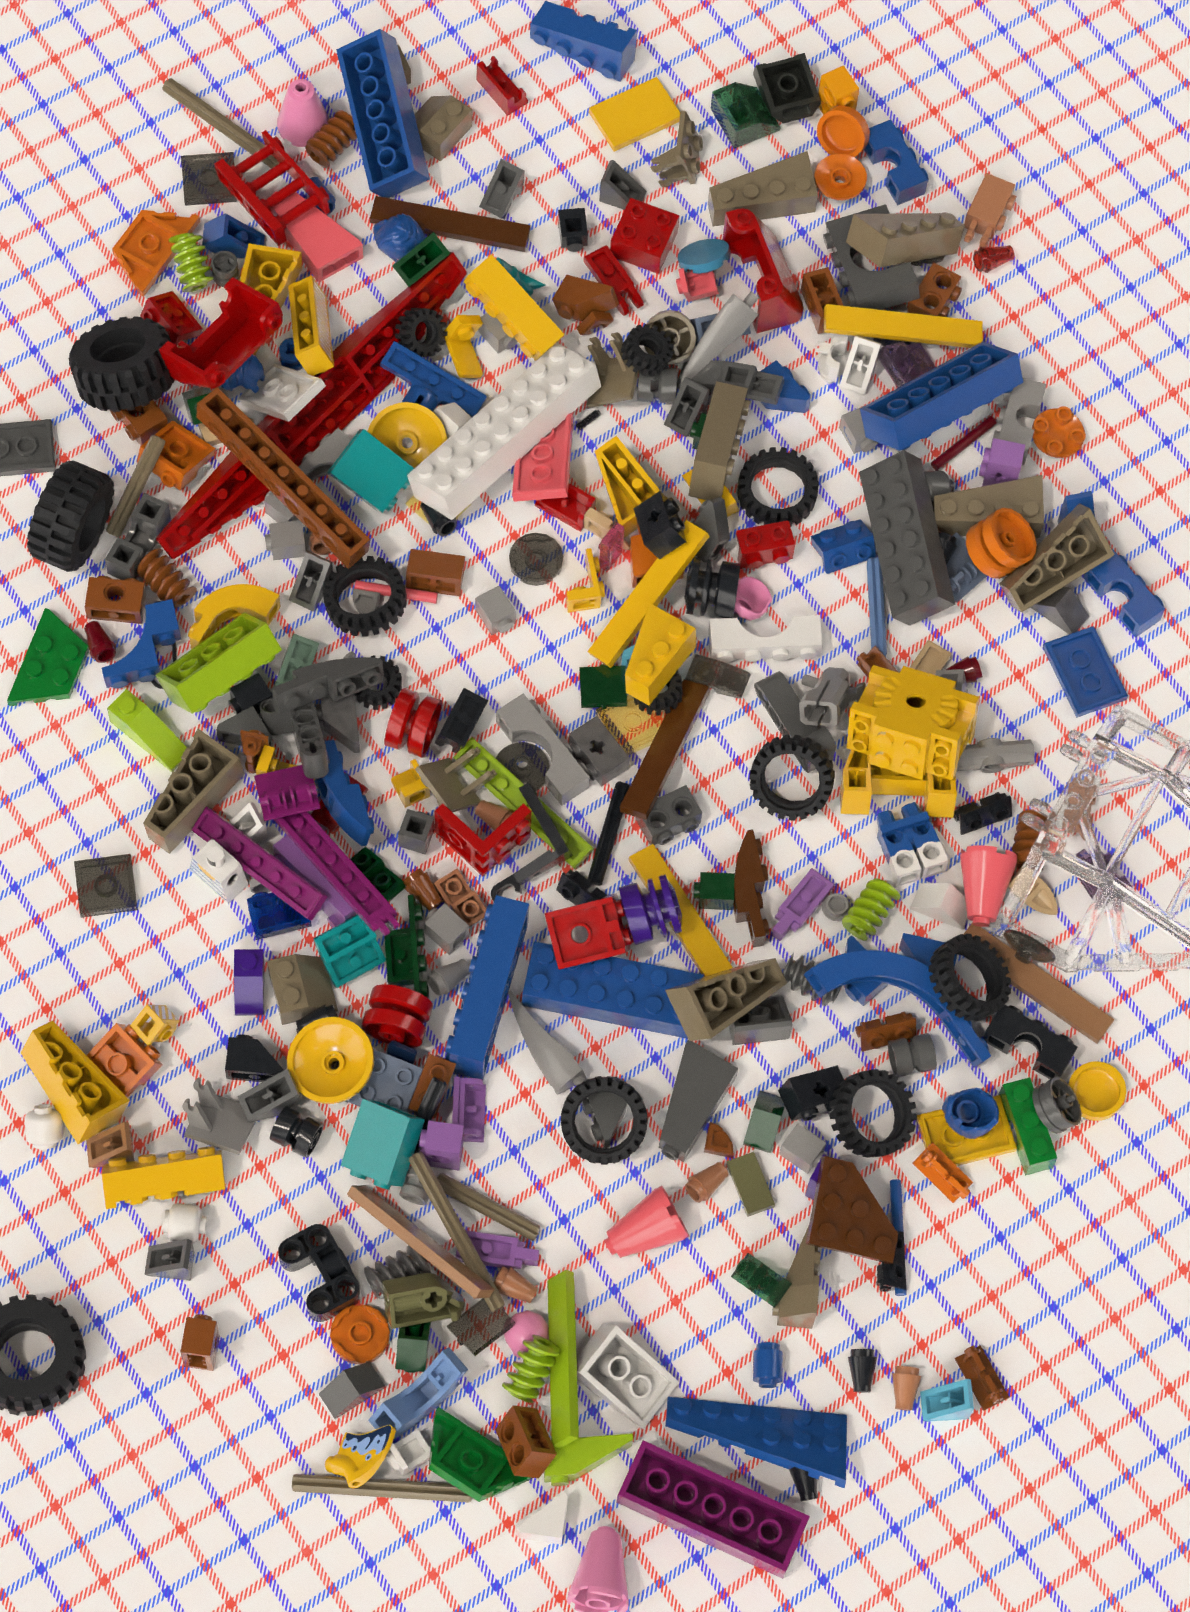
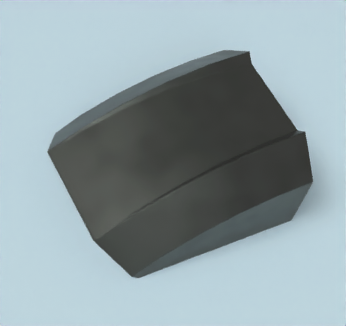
[753,53,821,124]

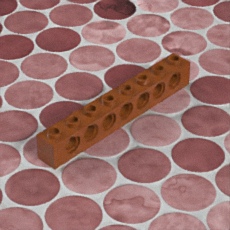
[196,387,371,569]

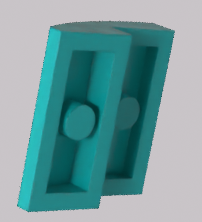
[313,914,386,988]

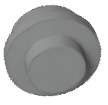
[822,893,851,921]

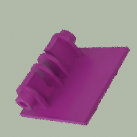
[254,765,320,821]

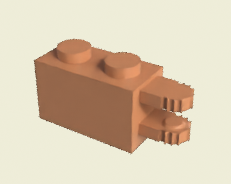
[964,173,1017,249]

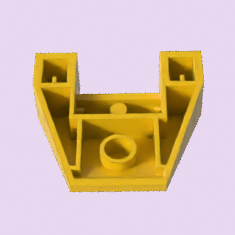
[840,750,957,818]

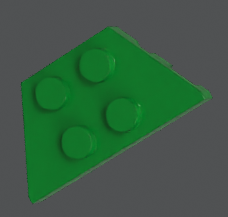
[7,608,89,706]
[428,1407,531,1502]

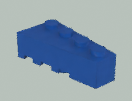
[530,1,637,82]

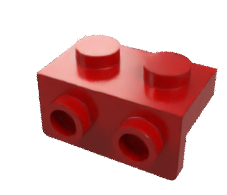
[736,521,795,569]

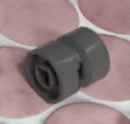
[637,368,677,403]
[888,1033,937,1077]

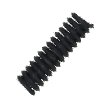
[576,410,601,430]

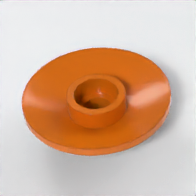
[814,154,867,200]

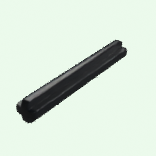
[588,781,630,886]

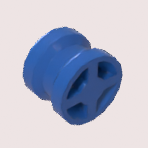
[279,338,303,371]

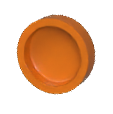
[817,106,870,157]

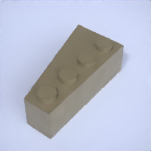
[707,151,818,227]
[688,381,751,500]
[932,475,1044,538]
[665,958,787,1041]

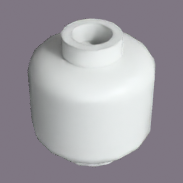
[24,1104,64,1149]
[163,1203,207,1243]

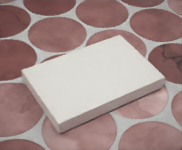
[238,364,326,422]

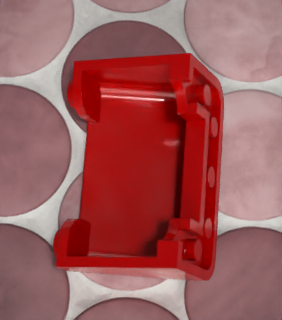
[722,208,804,334]
[159,277,283,389]

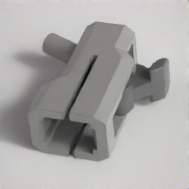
[799,667,866,727]

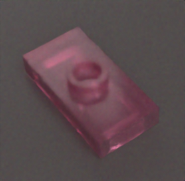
[598,522,624,572]

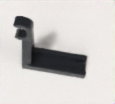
[491,783,573,901]

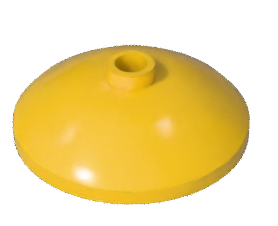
[367,402,447,468]
[287,1017,374,1104]

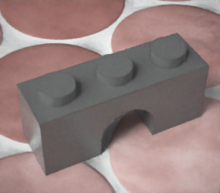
[105,493,171,580]

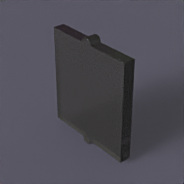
[446,1298,516,1356]

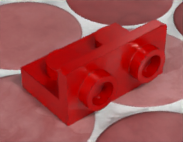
[140,291,203,346]

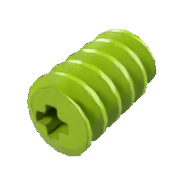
[169,233,214,293]
[842,878,901,941]
[502,1335,561,1403]

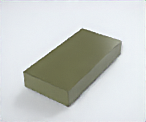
[726,1152,775,1217]

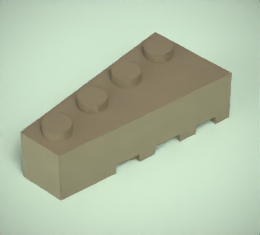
[846,212,965,268]
[999,503,1115,612]
[143,729,245,854]

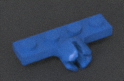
[380,341,487,417]

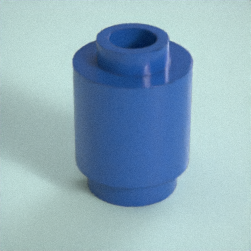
[753,1342,783,1388]

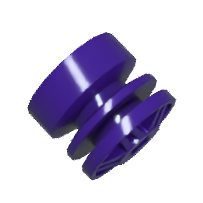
[619,874,682,945]

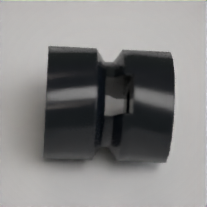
[270,1106,324,1158]

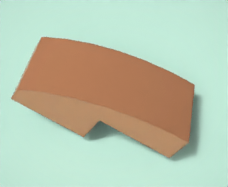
[433,868,486,927]

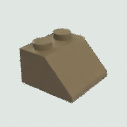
[414,95,472,162]
[267,954,338,1025]

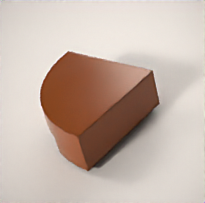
[576,311,614,335]
[704,1122,733,1158]

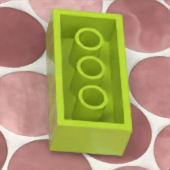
[155,612,282,714]

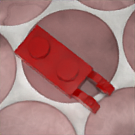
[583,245,644,316]

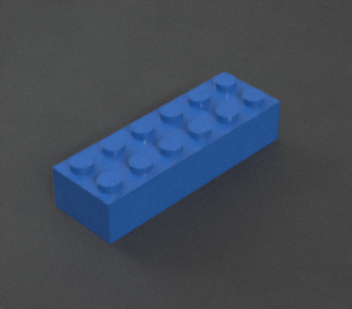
[336,29,430,198]
[860,342,1023,451]
[445,895,529,1080]
[522,941,704,1039]

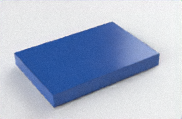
[1042,626,1128,718]

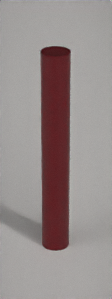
[931,416,997,470]

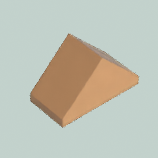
[86,1122,135,1168]

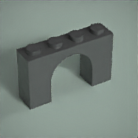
[823,204,920,310]

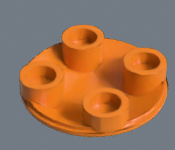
[1032,406,1086,458]

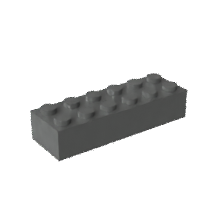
[859,450,956,626]

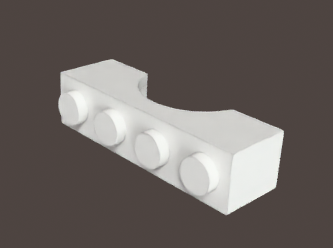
[708,615,823,663]

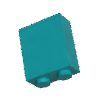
[327,429,415,513]
[341,1098,425,1190]

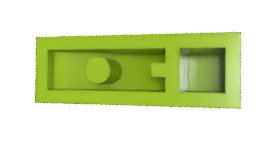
[107,689,187,772]
[543,1434,633,1486]

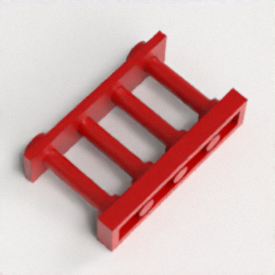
[214,130,330,247]

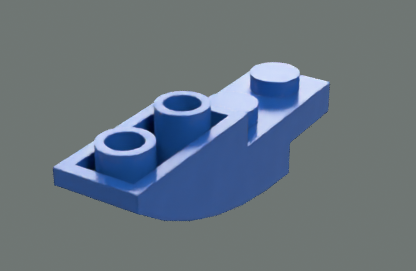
[314,740,374,846]

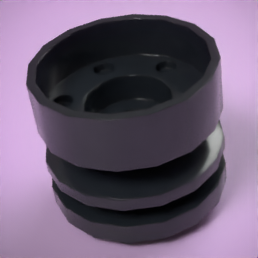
[684,557,741,618]

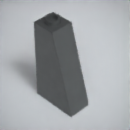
[658,1040,738,1162]

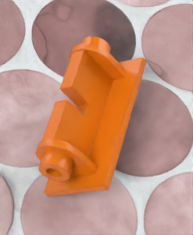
[912,1142,973,1203]

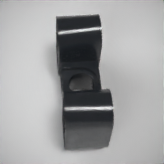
[278,1224,360,1322]

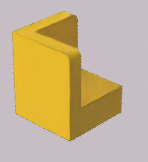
[391,759,430,808]

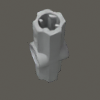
[957,738,1035,773]

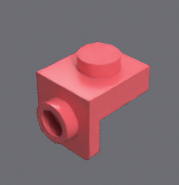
[676,268,719,302]

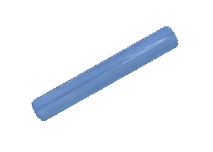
[867,557,887,657]

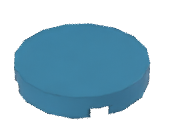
[677,239,731,274]

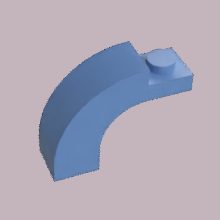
[368,1347,468,1439]

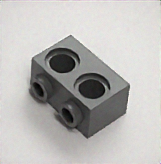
[635,785,702,845]

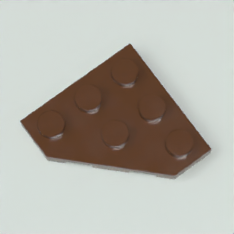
[806,1156,898,1264]

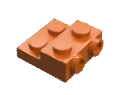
[137,420,216,490]
[87,1023,163,1098]

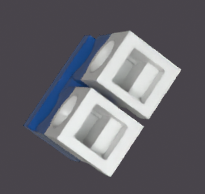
[876,802,949,888]

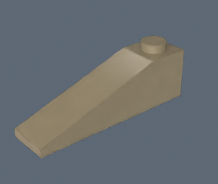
[772,1226,821,1329]

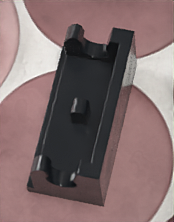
[434,688,488,753]

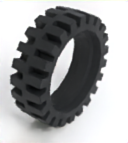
[737,447,819,527]
[323,556,407,637]
[749,734,835,821]
[929,934,1012,1022]
[829,1069,917,1158]
[561,1076,648,1165]

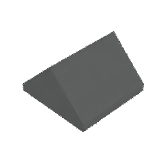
[729,996,793,1046]

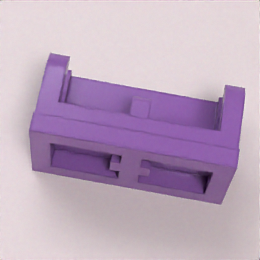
[452,1077,486,1143]

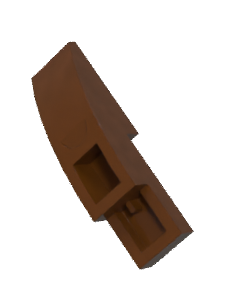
[733,829,769,948]

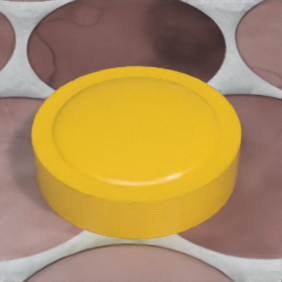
[1068,1061,1126,1121]

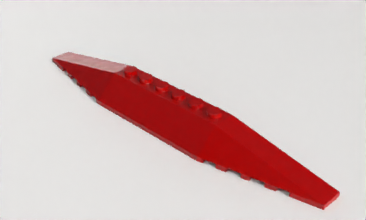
[156,252,467,559]

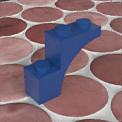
[101,599,182,689]

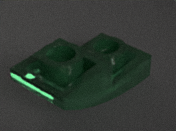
[731,1253,792,1308]

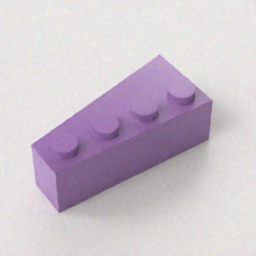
[273,835,357,928]

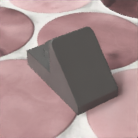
[479,159,525,219]

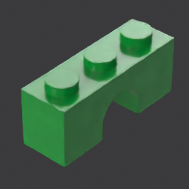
[998,1077,1058,1176]

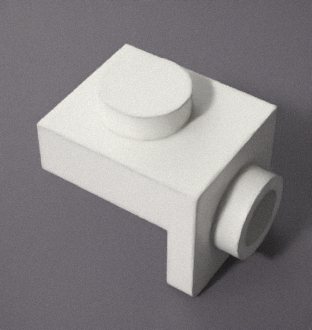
[386,1429,430,1476]

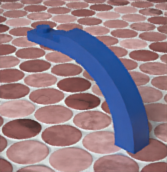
[803,950,991,1067]

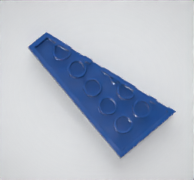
[665,1397,847,1489]

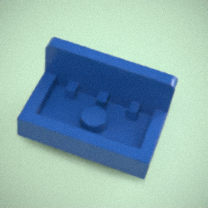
[810,519,876,574]

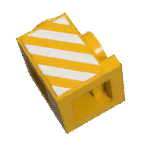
[130,1004,180,1046]

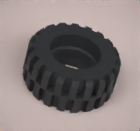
[68,316,175,412]
[27,460,115,572]
[0,1294,86,1416]

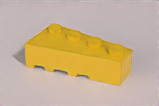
[240,243,303,355]
[21,1020,130,1144]
[102,1146,226,1209]

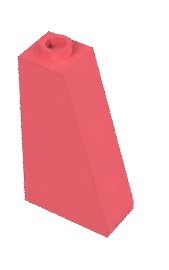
[271,191,363,283]

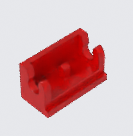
[476,56,528,116]
[535,483,596,532]

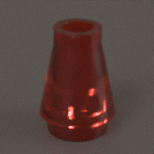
[973,245,1015,273]

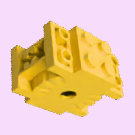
[846,665,980,781]

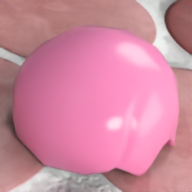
[734,577,772,621]
[504,1310,549,1358]

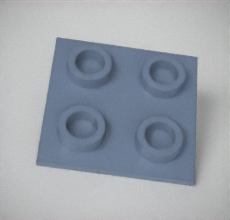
[946,532,987,603]
[348,1049,423,1113]

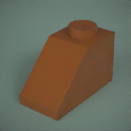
[552,274,619,321]

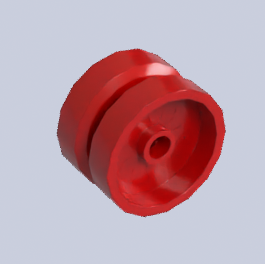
[384,688,442,758]
[361,984,433,1048]

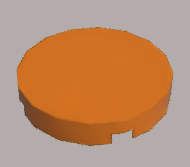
[330,1305,390,1365]

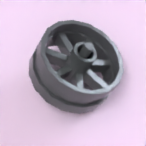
[1032,1077,1082,1134]

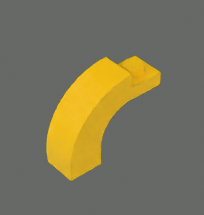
[188,584,281,649]

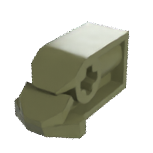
[382,1273,465,1329]

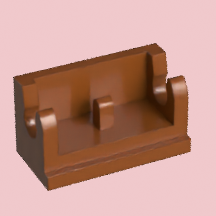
[406,549,465,597]

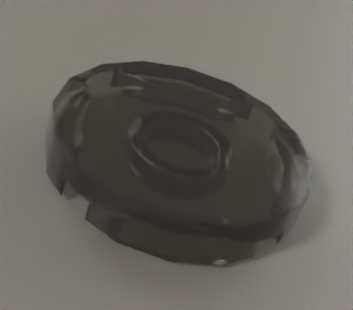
[509,532,564,586]

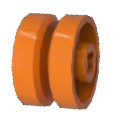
[966,508,1037,579]

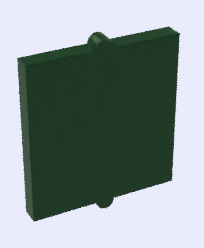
[579,664,627,709]

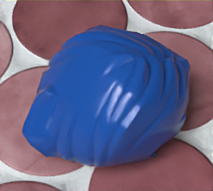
[373,214,426,262]
[221,354,265,393]
[942,1087,999,1139]

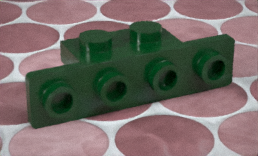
[384,894,429,998]

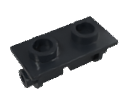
[953,792,1012,835]
[556,869,607,905]
[876,1230,906,1292]

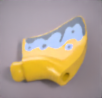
[325,1425,396,1488]

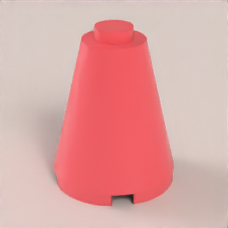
[960,845,1017,927]
[604,1185,689,1258]

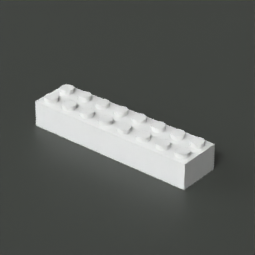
[407,343,601,520]

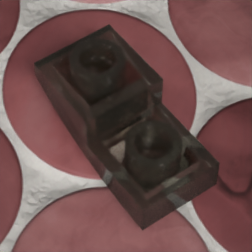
[685,654,751,699]

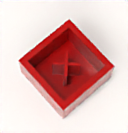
[610,198,680,274]

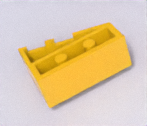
[595,435,660,538]
[625,603,696,705]

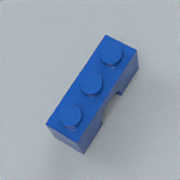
[864,119,929,206]
[1083,548,1165,638]

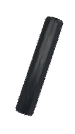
[413,1077,447,1155]

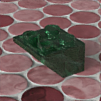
[710,82,781,149]

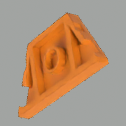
[112,210,200,297]

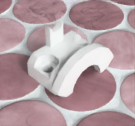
[815,334,849,385]

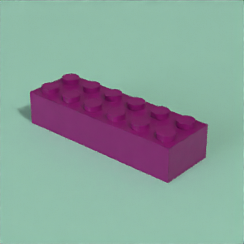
[616,1440,810,1579]

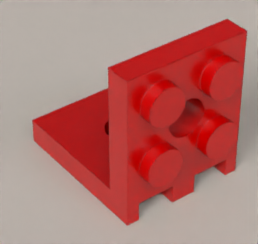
[434,803,532,877]
[544,893,634,970]

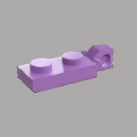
[771,868,835,941]
[455,1230,539,1269]

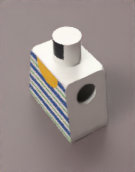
[189,839,248,904]

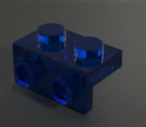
[246,892,312,940]

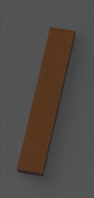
[370,196,531,252]
[620,679,710,820]

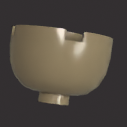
[644,310,696,365]

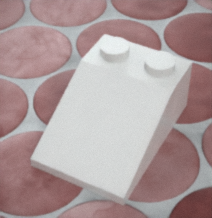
[577,1323,679,1429]

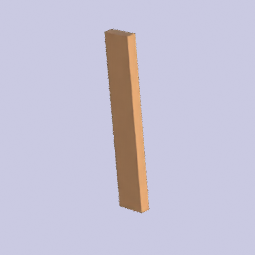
[963,922,1115,1044]
[347,1185,495,1299]

